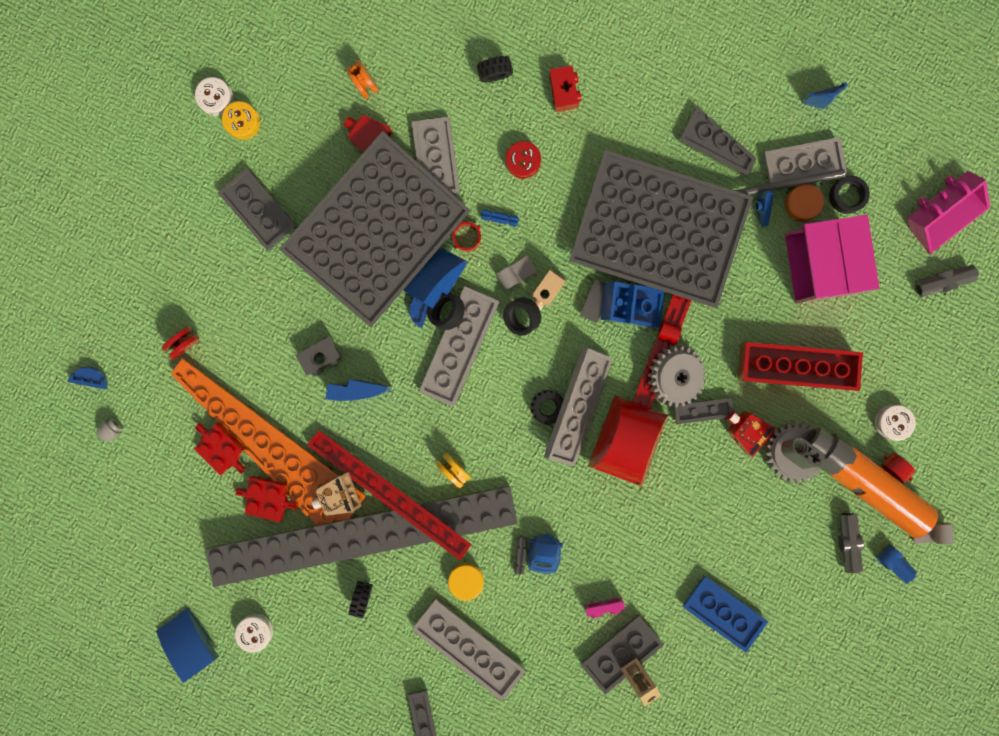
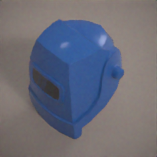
[528,533,563,574]

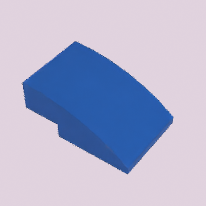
[403,248,468,308]
[601,281,664,328]
[325,379,392,401]
[156,608,219,683]

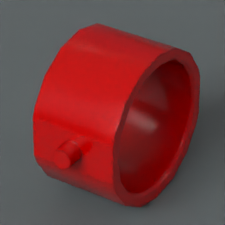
[452,222,481,252]
[880,452,916,484]

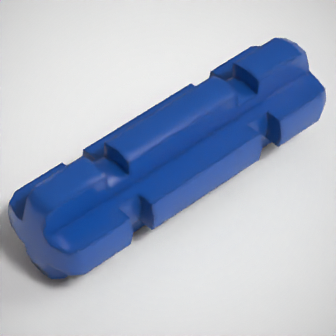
[481,209,519,227]

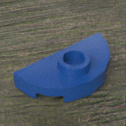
[755,190,774,227]
[409,297,428,329]
[68,367,108,389]

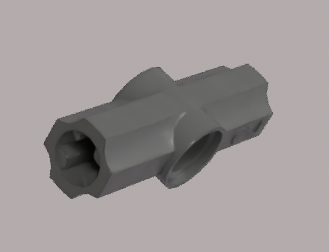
[915,265,979,298]
[838,513,864,573]

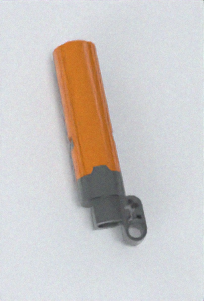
[781,427,938,538]

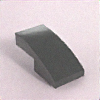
[580,279,605,323]

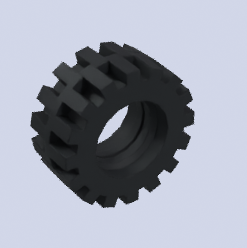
[477,56,513,83]
[531,390,564,424]
[348,581,373,618]

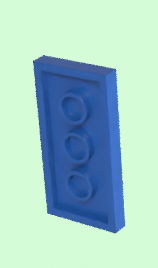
[682,575,768,653]

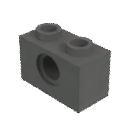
[295,337,343,377]

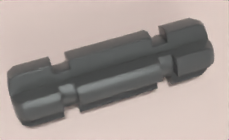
[514,536,527,575]

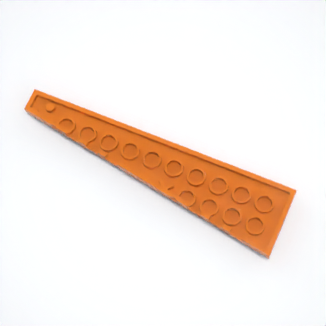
[171,358,367,525]

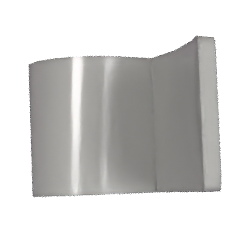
[496,256,537,291]
[914,522,954,544]

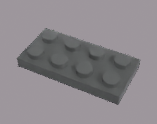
[217,168,297,251]
[580,614,664,695]

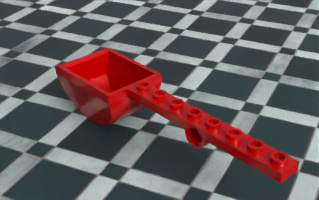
[588,295,691,487]

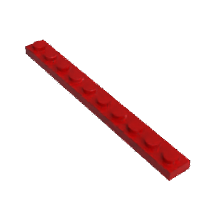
[307,430,472,561]

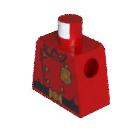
[726,411,776,457]

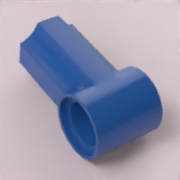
[876,544,917,584]

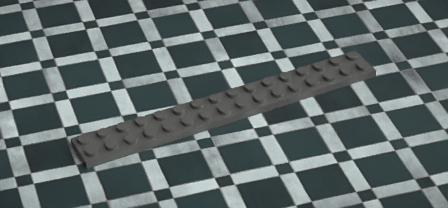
[205,486,518,587]

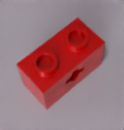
[549,66,581,112]

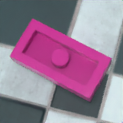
[584,597,625,618]

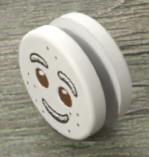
[195,77,234,116]
[875,405,916,441]
[235,613,274,652]

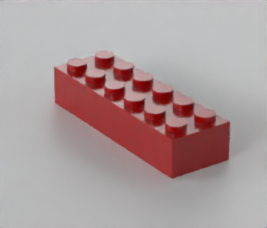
[738,342,863,391]

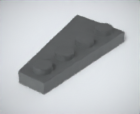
[679,106,756,177]

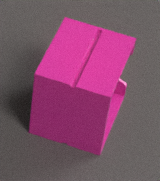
[785,214,880,304]

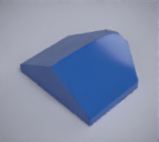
[802,82,848,109]

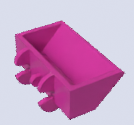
[908,171,990,254]

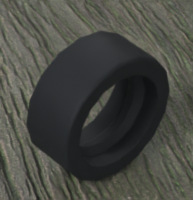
[829,176,870,214]
[427,292,465,330]
[503,297,541,336]

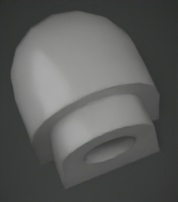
[97,417,124,442]

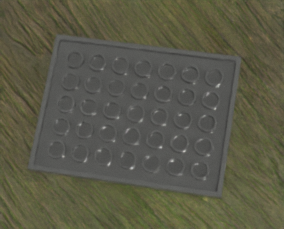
[279,131,471,328]
[569,150,753,308]

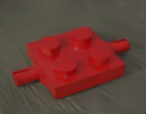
[194,422,246,476]
[235,476,298,522]

